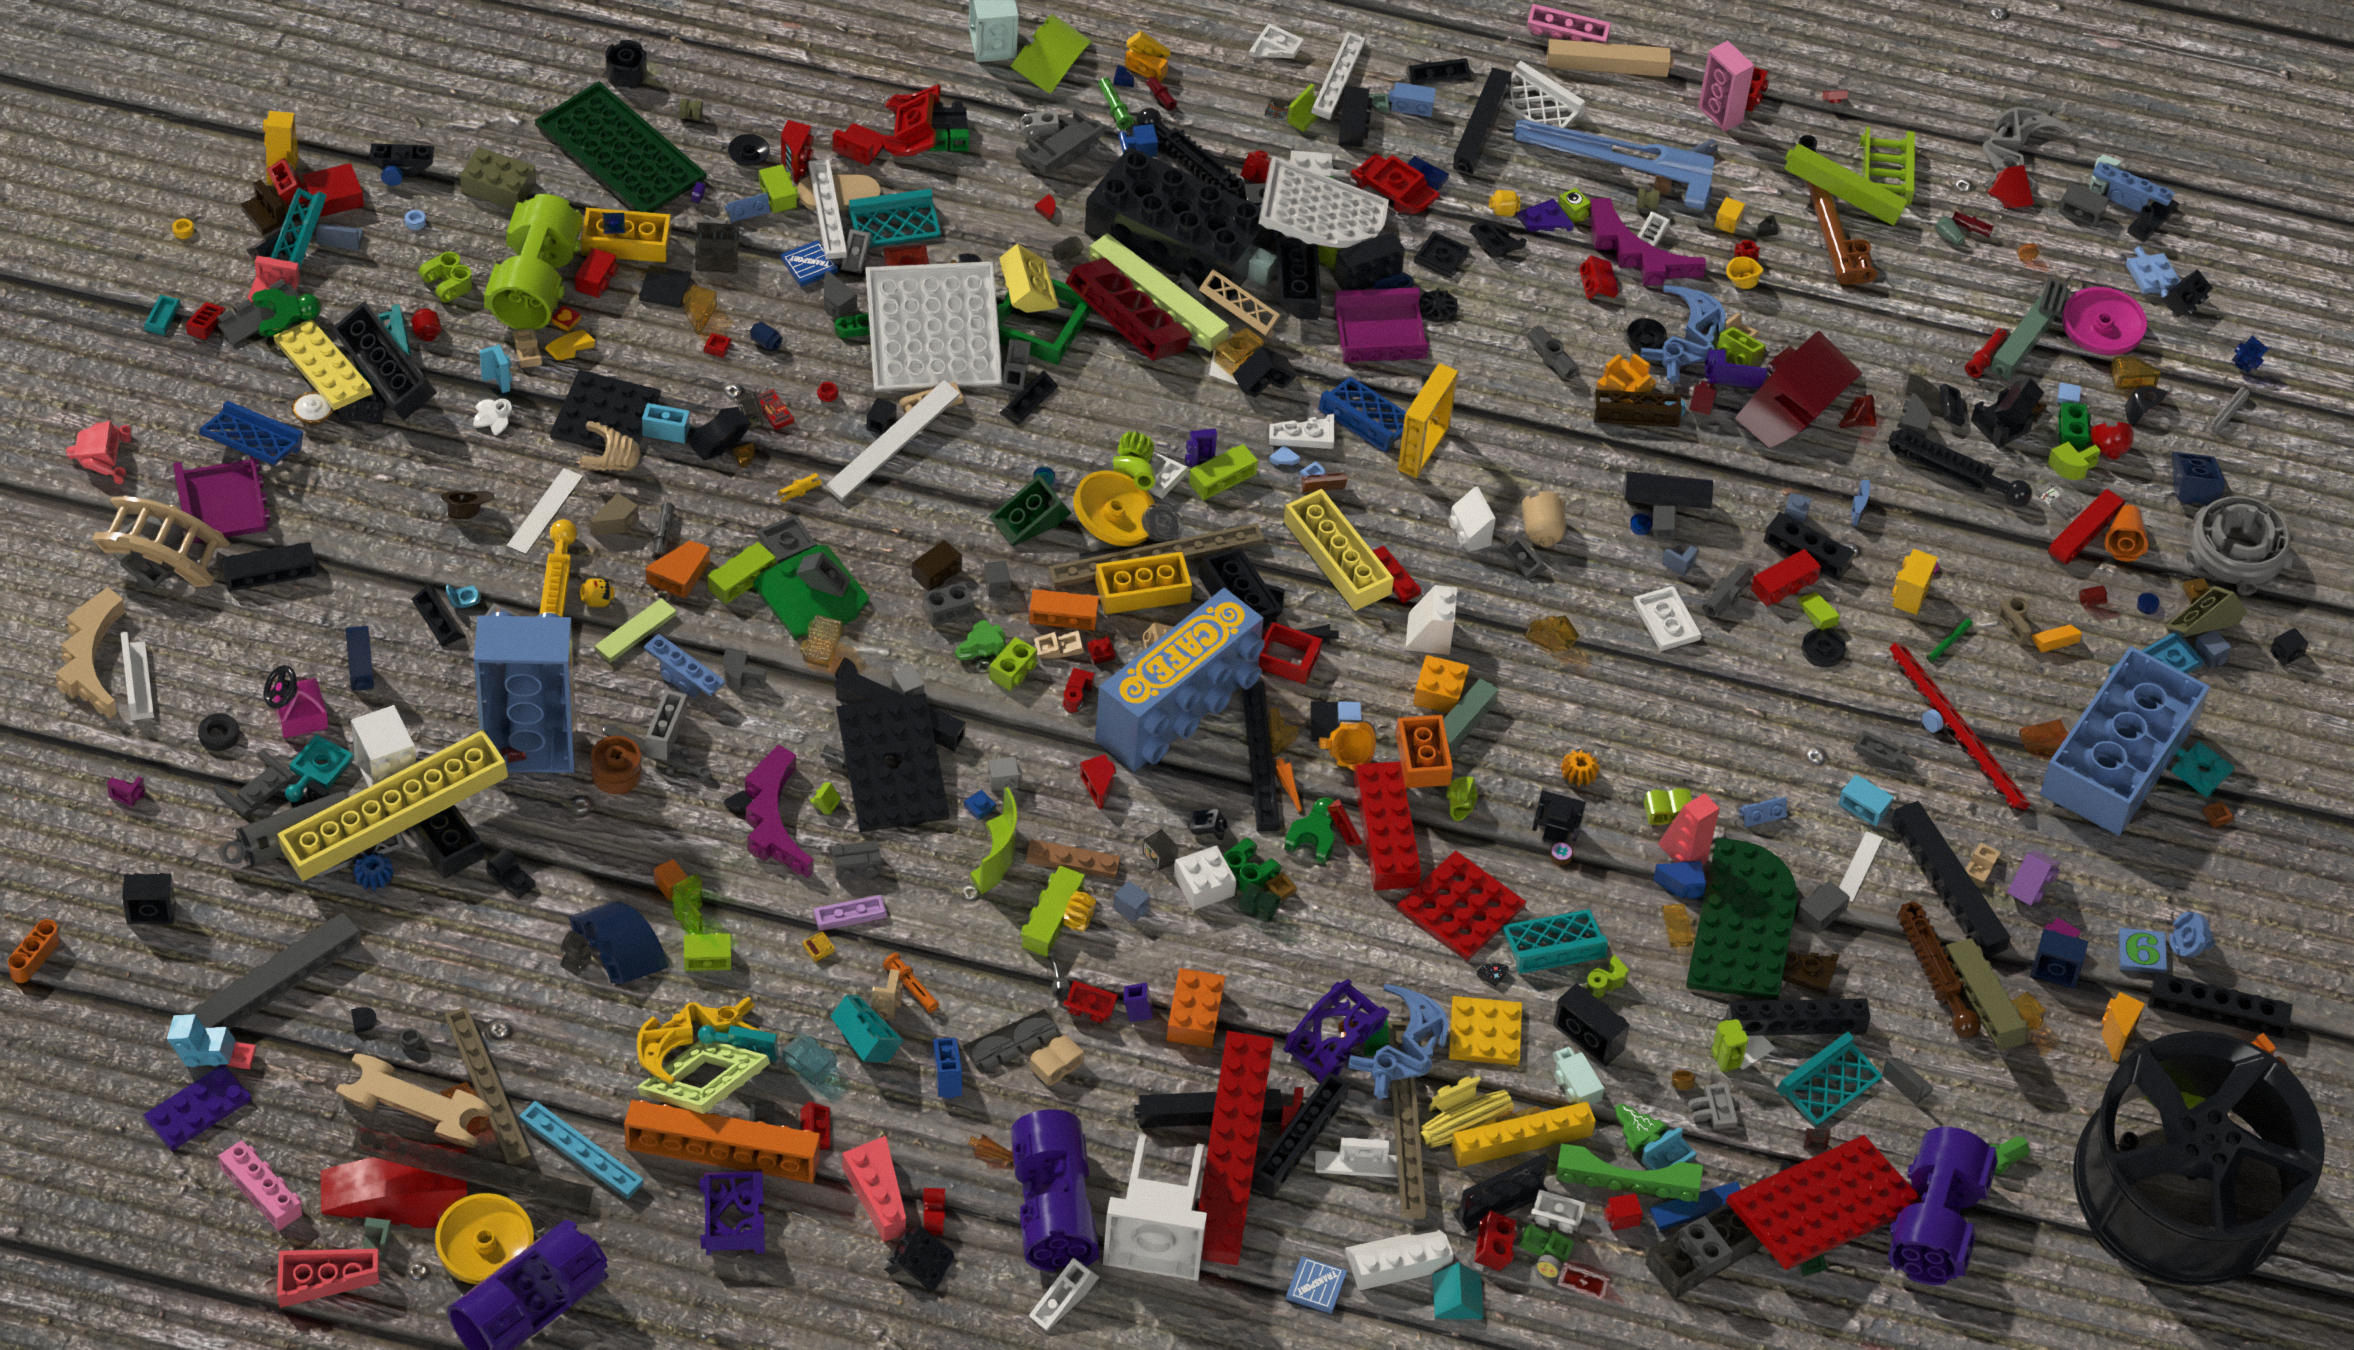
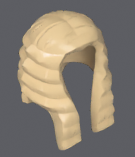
[579,421,640,471]

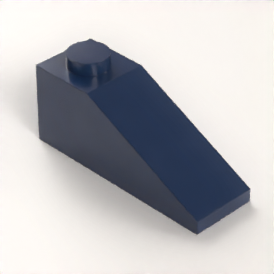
[345,626,374,690]

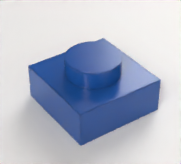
[964,789,996,821]

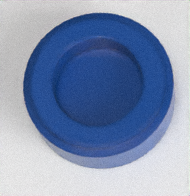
[381,165,403,186]

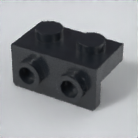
[339,391,386,423]

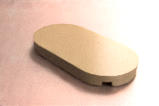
[797,175,880,211]

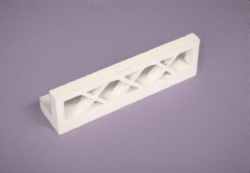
[121,632,154,720]

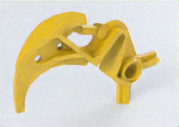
[637,997,760,1084]

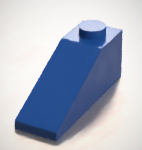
[933,1038,962,1099]

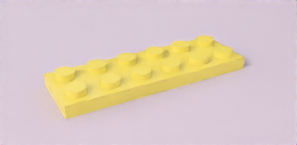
[274,320,373,410]

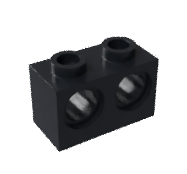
[2162,269,2213,317]

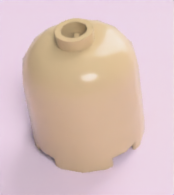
[1521,491,1566,547]

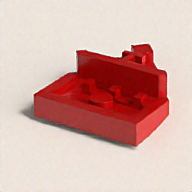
[1987,165,2034,209]

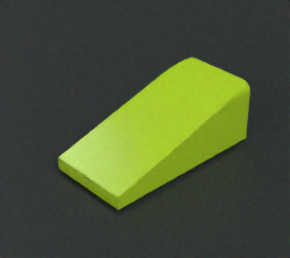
[1797,592,1840,630]

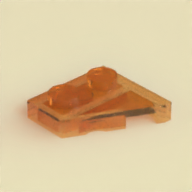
[2018,719,2068,755]

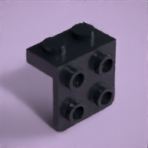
[884,1225,954,1291]

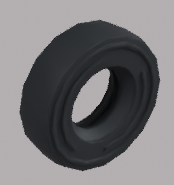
[198,713,239,751]

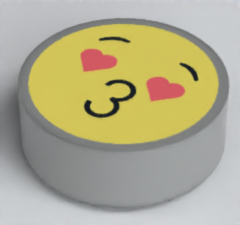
[1536,1255,1562,1278]

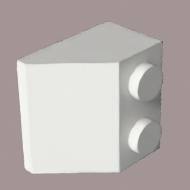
[1449,486,1495,552]

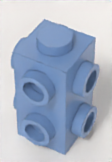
[1388,82,1436,117]

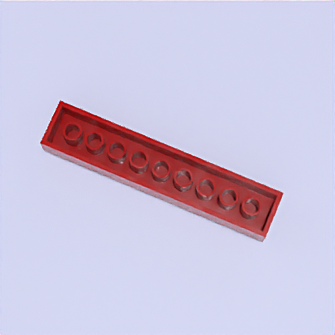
[1198,1031,1274,1266]

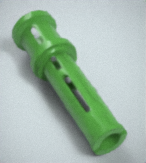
[1098,77,1134,130]

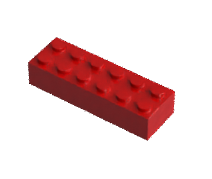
[1353,761,1421,891]

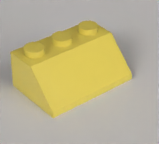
[999,244,1059,313]

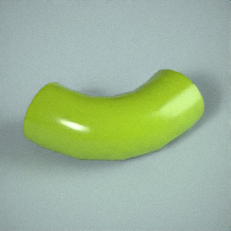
[1113,456,1156,490]

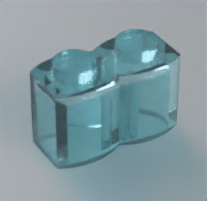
[782,1033,837,1086]

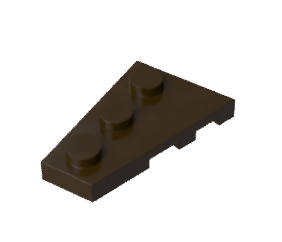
[1783,952,1840,994]

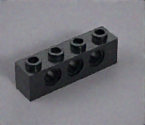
[1764,512,1855,581]

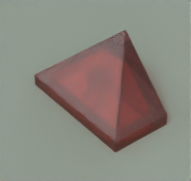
[1838,394,1876,429]
[1557,1262,1611,1301]

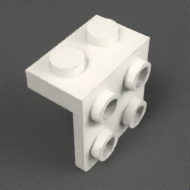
[1531,1190,1586,1234]

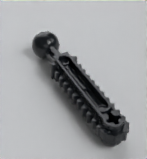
[1136,108,1246,199]
[1888,429,2033,507]

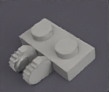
[1688,1083,1738,1130]

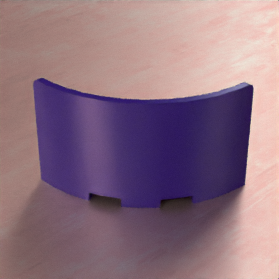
[1705,349,1767,389]

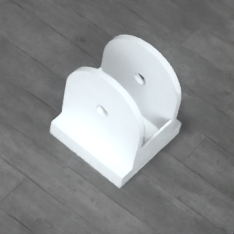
[1103,1134,1207,1281]

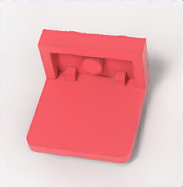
[247,256,300,305]

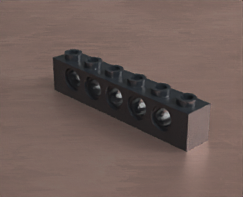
[2147,972,2293,1039]
[1725,998,1871,1036]
[1252,1072,1349,1198]

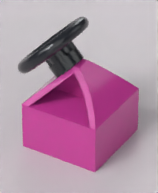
[263,665,328,738]

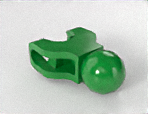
[252,288,322,337]
[1284,797,1335,865]

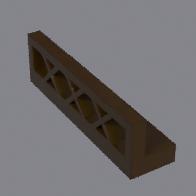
[1594,389,1682,428]

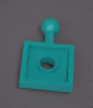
[285,734,354,802]
[2171,741,2235,798]
[698,1025,779,1062]

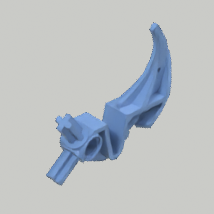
[1640,285,1725,384]
[1348,984,1448,1100]

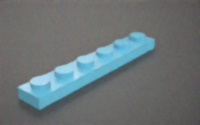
[519,1101,644,1200]

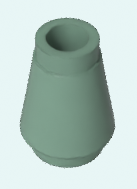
[1935,216,1965,246]

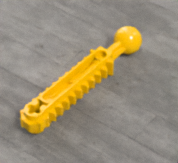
[539,519,577,617]

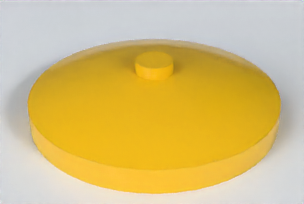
[1073,470,1157,546]
[435,1193,534,1285]

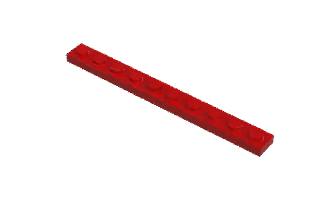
[1889,642,2031,810]

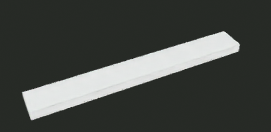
[826,380,960,502]

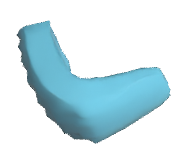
[446,584,481,608]

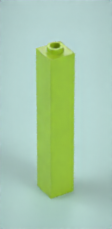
[1784,143,1907,226]

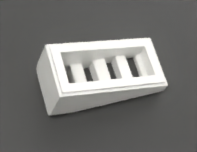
[1637,211,1670,247]

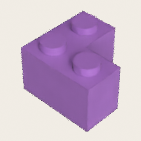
[2007,850,2061,906]

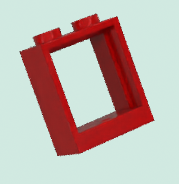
[1258,622,1322,685]

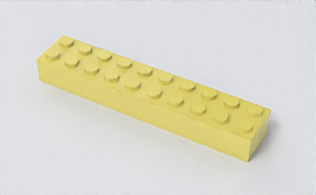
[277,730,508,882]

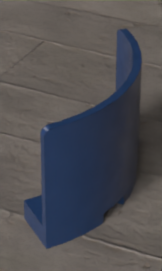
[569,901,668,983]

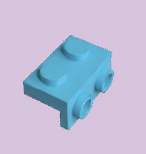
[479,345,513,393]
[1641,1127,1697,1170]

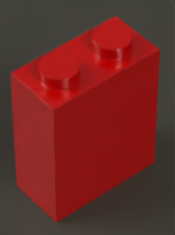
[302,163,364,217]

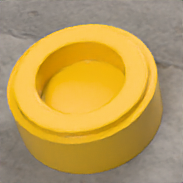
[172,218,194,239]

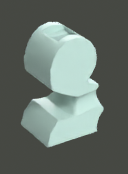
[2089,154,2121,194]

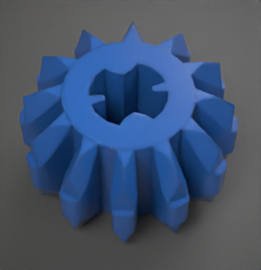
[353,851,394,892]

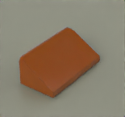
[1301,472,1348,492]

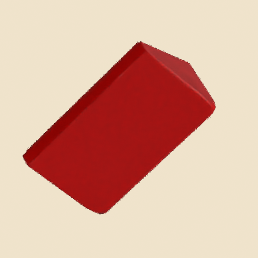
[1327,799,1362,846]
[800,1101,830,1150]

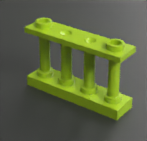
[1859,127,1915,205]

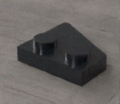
[1469,220,1527,258]

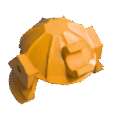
[1319,722,1376,771]

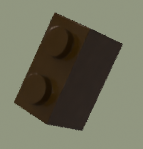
[912,540,962,591]

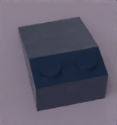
[2172,451,2225,506]

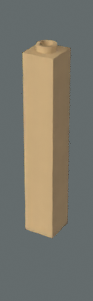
[1547,39,1674,77]

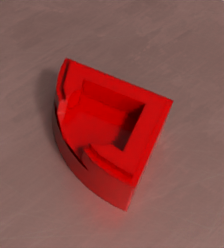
[1035,194,1056,220]

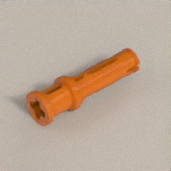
[882,952,940,1013]

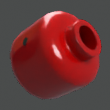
[411,308,442,342]

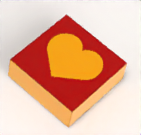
[551,305,581,332]

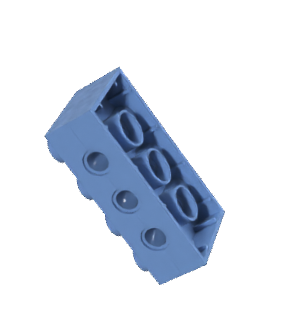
[2040,646,2210,836]

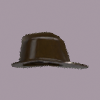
[441,491,495,520]

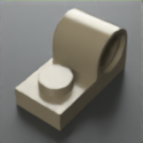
[1996,596,2031,646]

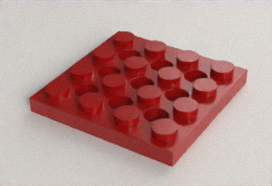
[1397,850,1526,962]

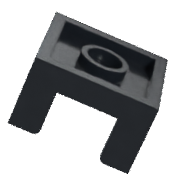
[1971,388,2035,449]

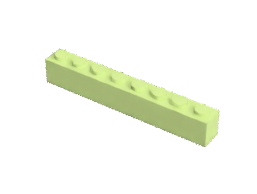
[1089,233,1229,352]

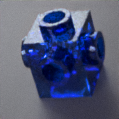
[2232,335,2269,373]

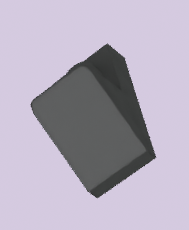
[120,551,169,589]

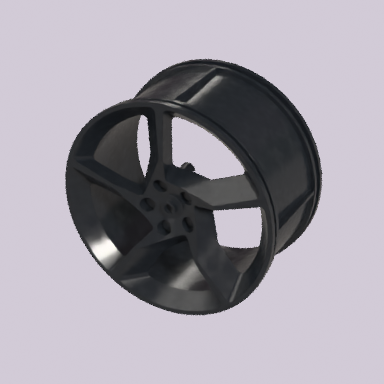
[2073,1031,2325,1286]

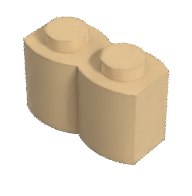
[1030,1035,1085,1086]

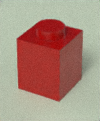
[1604,1193,1643,1231]

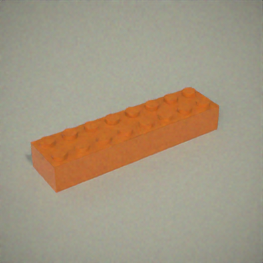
[624,1100,820,1183]

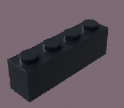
[222,542,317,592]

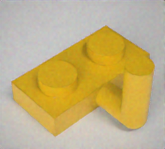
[1127,30,1170,59]

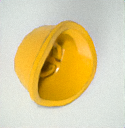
[1726,257,1763,289]

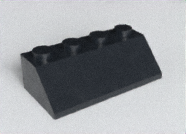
[1275,238,1322,320]
[1198,547,1283,629]

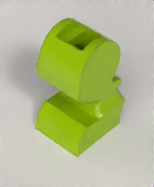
[1586,954,1629,998]

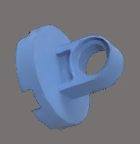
[2169,912,2215,958]

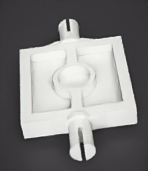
[1289,150,1346,179]

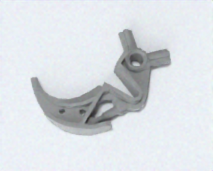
[1982,107,2073,191]

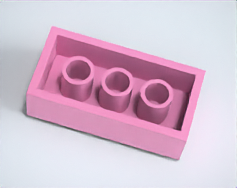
[1698,40,1754,132]

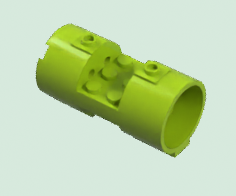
[484,194,583,331]

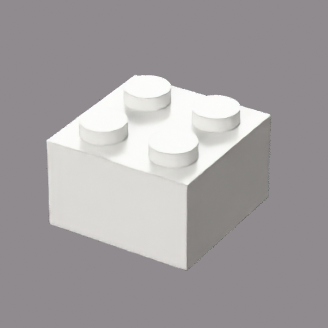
[1174,845,1236,910]

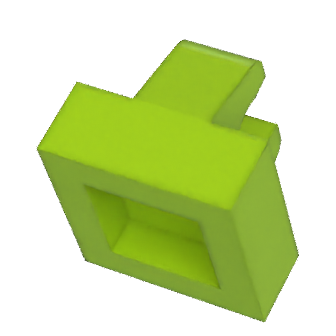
[810,782,841,815]

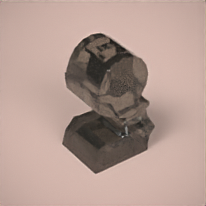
[560,930,593,976]

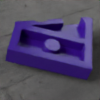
[1517,198,1574,231]

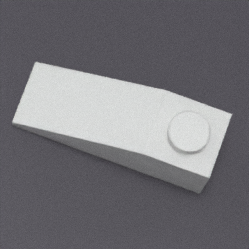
[1029,1258,1099,1331]

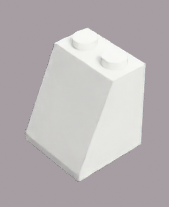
[1405,585,1457,655]

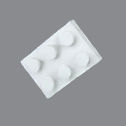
[1633,586,1701,652]

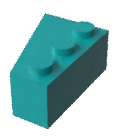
[830,995,904,1063]

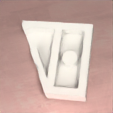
[1249,23,1304,58]
[1147,452,1188,499]

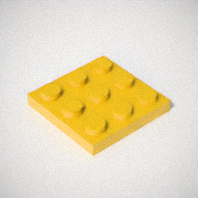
[1449,996,1522,1066]

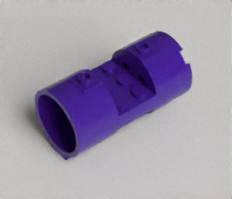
[1010,1109,1099,1271]
[1888,1127,1998,1285]
[447,1220,609,1350]

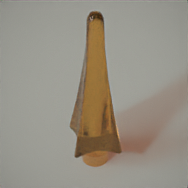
[968,1134,1013,1162]

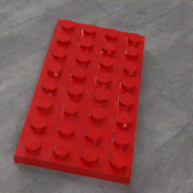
[1726,1135,1922,1270]

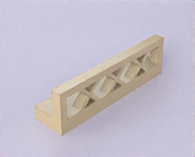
[1199,269,1281,339]

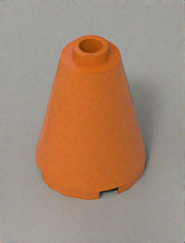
[2104,505,2149,562]

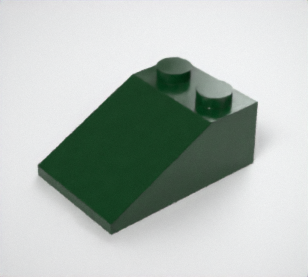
[989,474,1071,546]

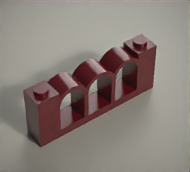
[1066,258,1192,361]

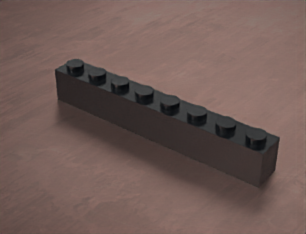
[1891,801,2011,959]

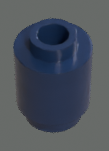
[750,322,783,351]

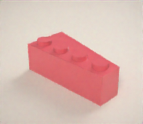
[1658,793,1720,865]
[842,1136,906,1242]
[277,1249,380,1308]

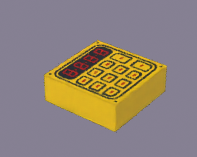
[803,931,835,962]

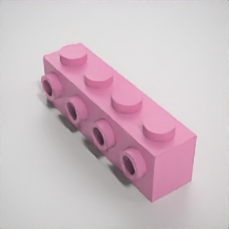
[1527,4,1611,43]
[218,1140,302,1231]

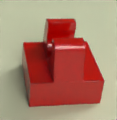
[1087,636,1116,665]

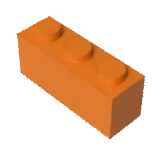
[1029,589,1099,631]

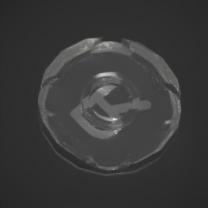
[1141,503,1184,543]

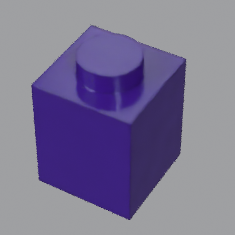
[1124,982,1153,1022]

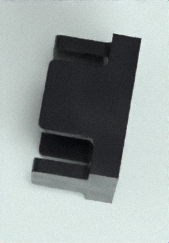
[1532,790,1586,844]

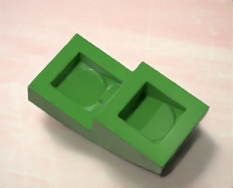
[1518,1223,1574,1263]

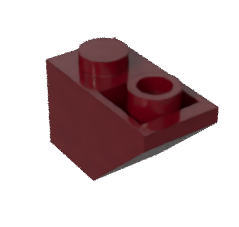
[1689,380,1718,415]

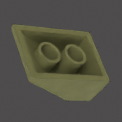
[2165,586,2247,636]

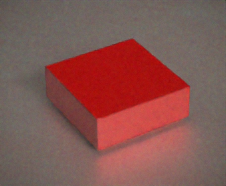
[704,333,732,358]

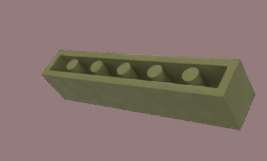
[1946,938,2028,1051]

